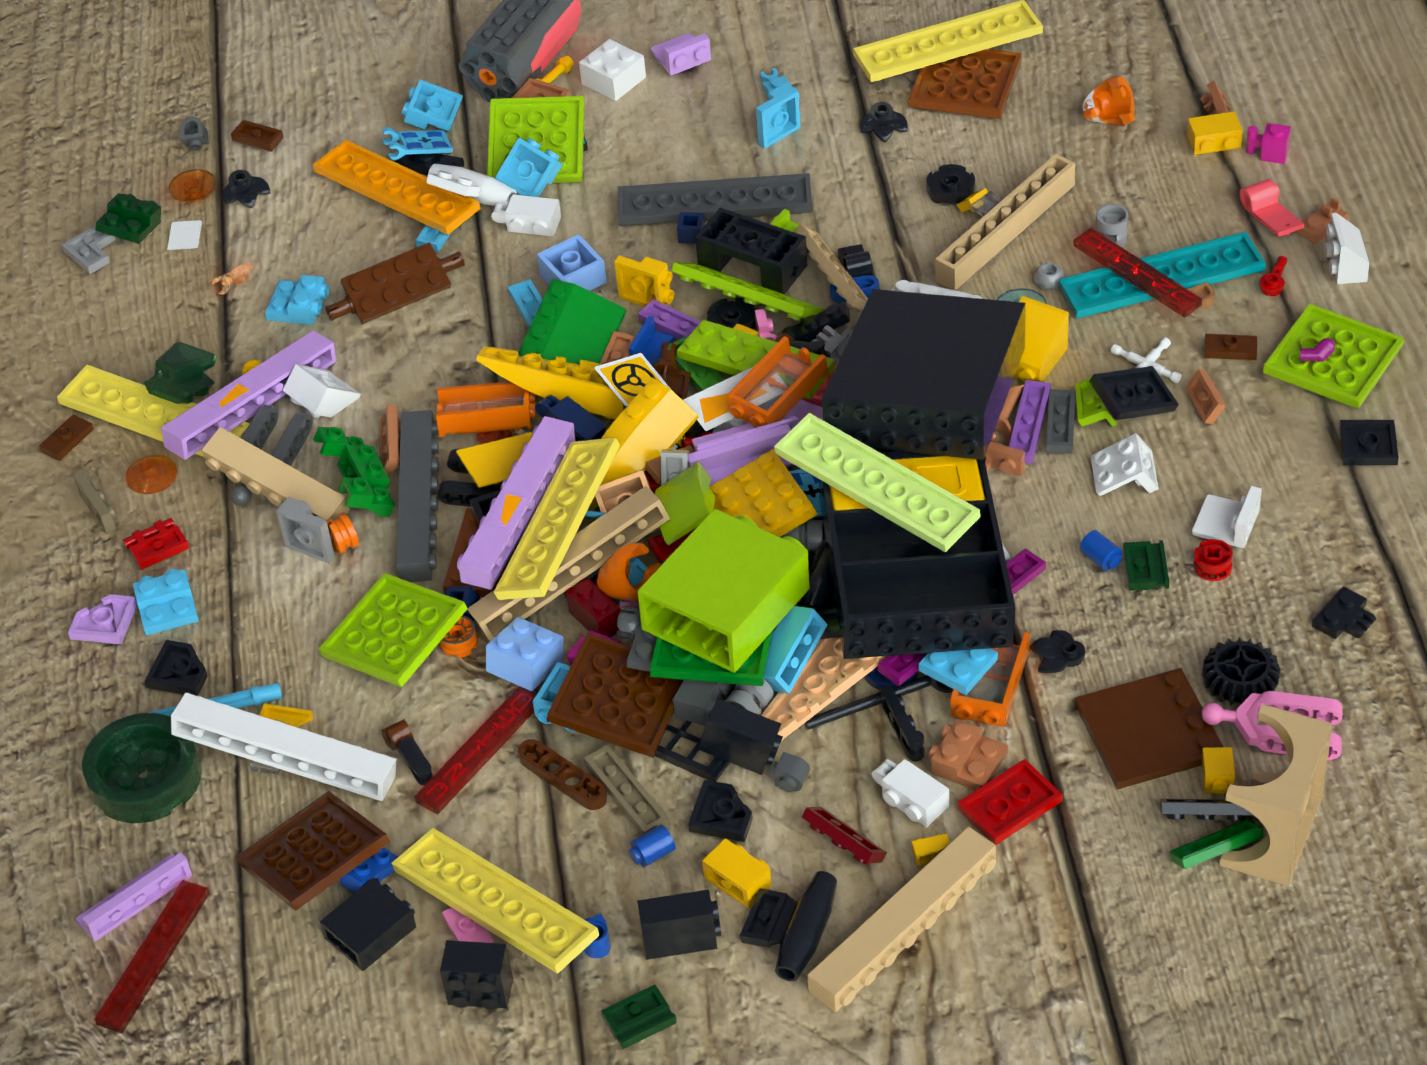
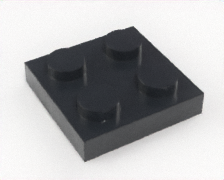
[1339,420,1399,465]

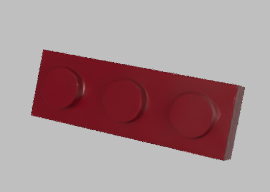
[802,807,887,865]

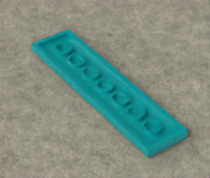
[1059,231,1266,319]

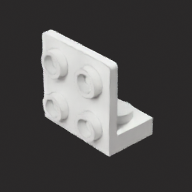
[1091,433,1159,496]
[1192,486,1262,548]

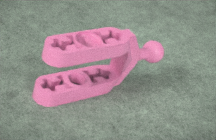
[1201,691,1342,760]

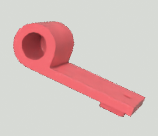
[1239,179,1304,237]

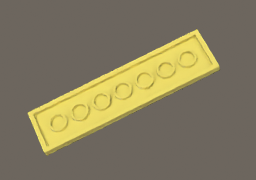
[853,0,1043,82]
[57,365,250,457]
[494,437,620,600]
[391,828,599,974]

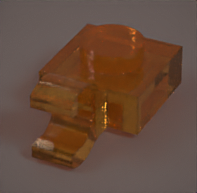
[210,261,254,296]

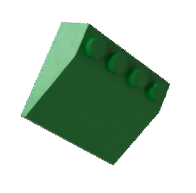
[518,279,627,364]

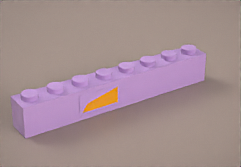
[161,331,336,460]
[457,416,575,590]

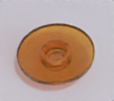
[169,169,216,203]
[125,455,177,494]

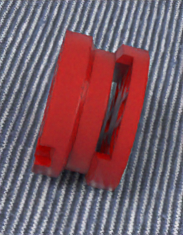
[1194,539,1233,581]

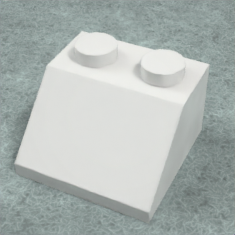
[282,364,361,418]

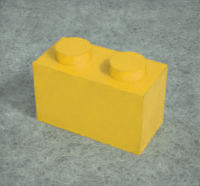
[1187,111,1243,155]
[702,838,772,908]

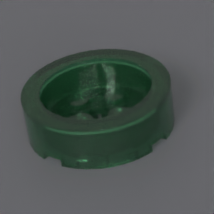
[82,713,202,823]

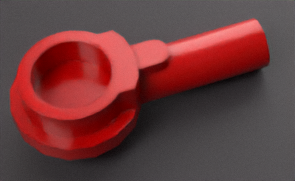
[1259,256,1287,296]

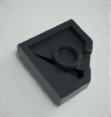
[145,640,208,696]
[688,779,753,842]

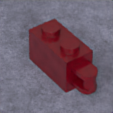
[564,577,621,637]

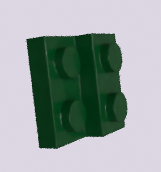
[95,193,161,244]

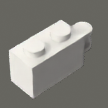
[491,194,561,237]
[872,759,949,828]

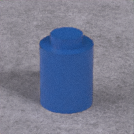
[1079,530,1122,571]
[628,825,676,867]

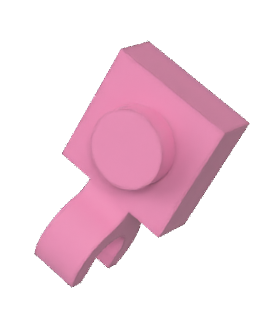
[755,309,777,341]

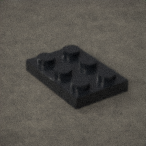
[1089,366,1179,420]

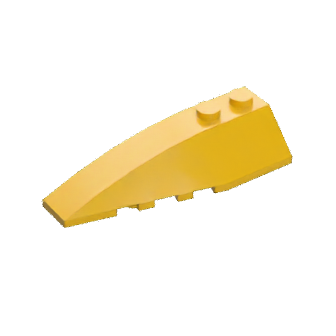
[476,346,626,420]
[584,378,699,517]

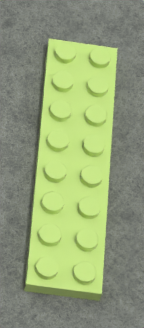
[774,413,981,552]

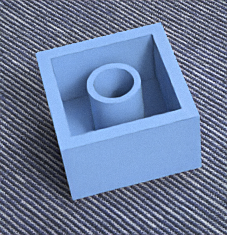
[537,234,607,291]
[486,617,563,691]

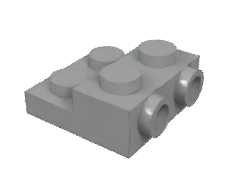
[276,497,335,563]

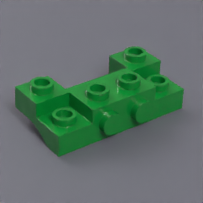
[313,427,395,517]

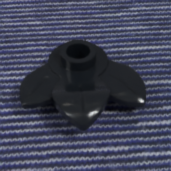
[860,102,908,142]
[222,170,270,208]
[1030,630,1086,673]

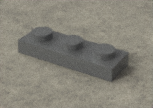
[1046,389,1076,453]

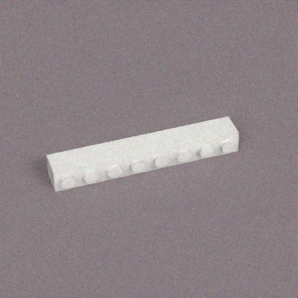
[171,693,396,801]

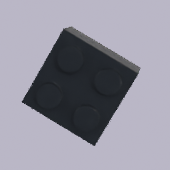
[440,940,513,1010]

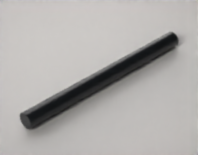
[805,675,932,730]

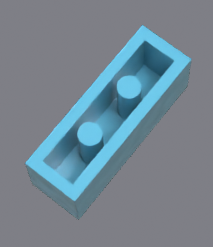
[764,606,828,694]

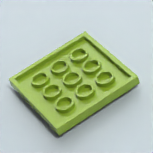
[487,96,585,183]
[1263,303,1404,409]
[318,573,468,688]

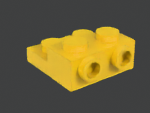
[614,255,675,307]

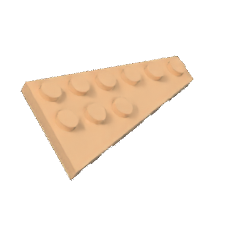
[761,637,888,741]

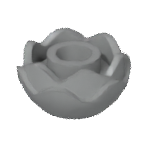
[1034,262,1064,290]

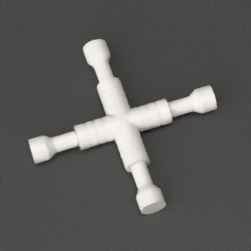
[1111,337,1181,383]

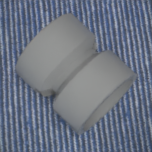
[1095,204,1129,251]
[784,520,824,555]
[725,680,774,715]

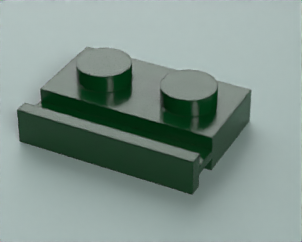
[1123,540,1169,591]
[601,984,677,1050]

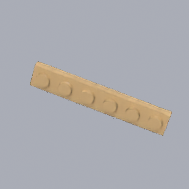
[795,223,868,312]

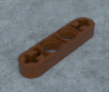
[518,739,607,810]

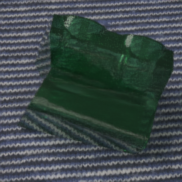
[144,342,216,404]

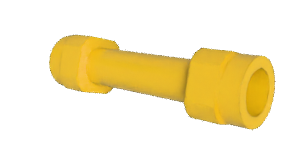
[536,55,574,84]

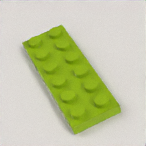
[671,262,824,321]
[677,320,836,399]

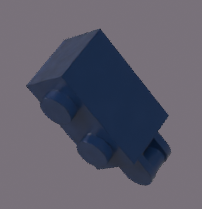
[535,395,607,442]

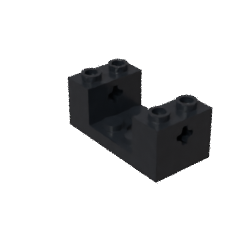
[695,208,808,294]

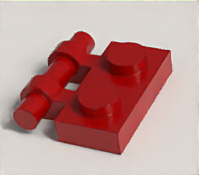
[123,518,189,570]

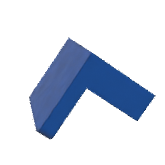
[629,316,675,365]

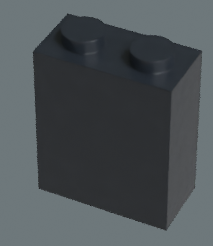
[698,698,783,775]
[319,878,416,971]
[637,889,722,960]

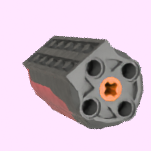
[458,0,581,102]

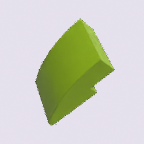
[655,461,716,546]

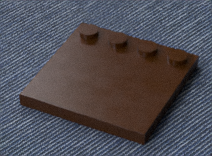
[547,632,684,758]
[1075,668,1223,790]
[236,791,390,911]

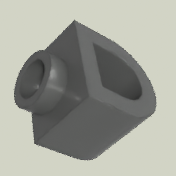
[180,117,209,150]
[770,752,810,792]

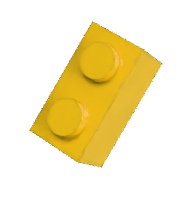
[912,833,950,866]

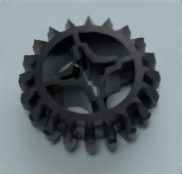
[1202,637,1280,706]

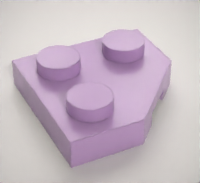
[68,594,138,644]

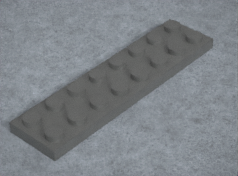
[618,173,812,226]

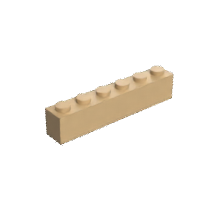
[201,427,350,525]

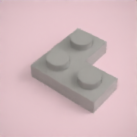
[62,225,116,274]

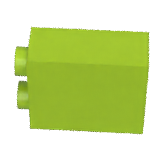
[638,509,810,673]

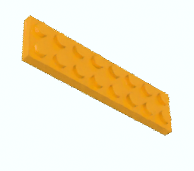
[313,139,481,235]

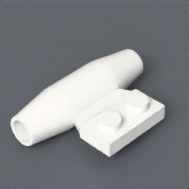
[426,164,517,206]

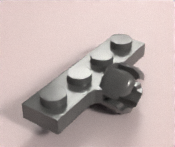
[617,605,657,672]

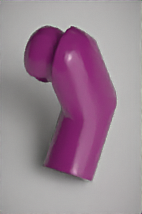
[1300,338,1336,362]

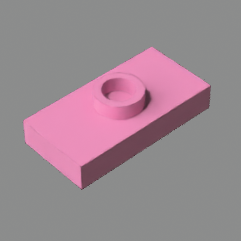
[442,908,494,943]

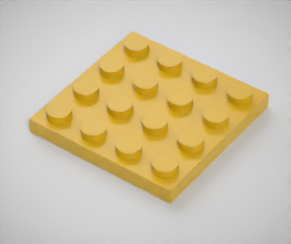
[709,449,818,537]

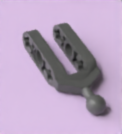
[231,404,313,505]

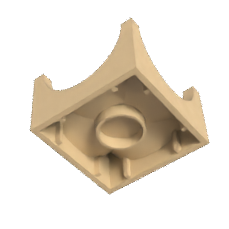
[1220,704,1332,886]

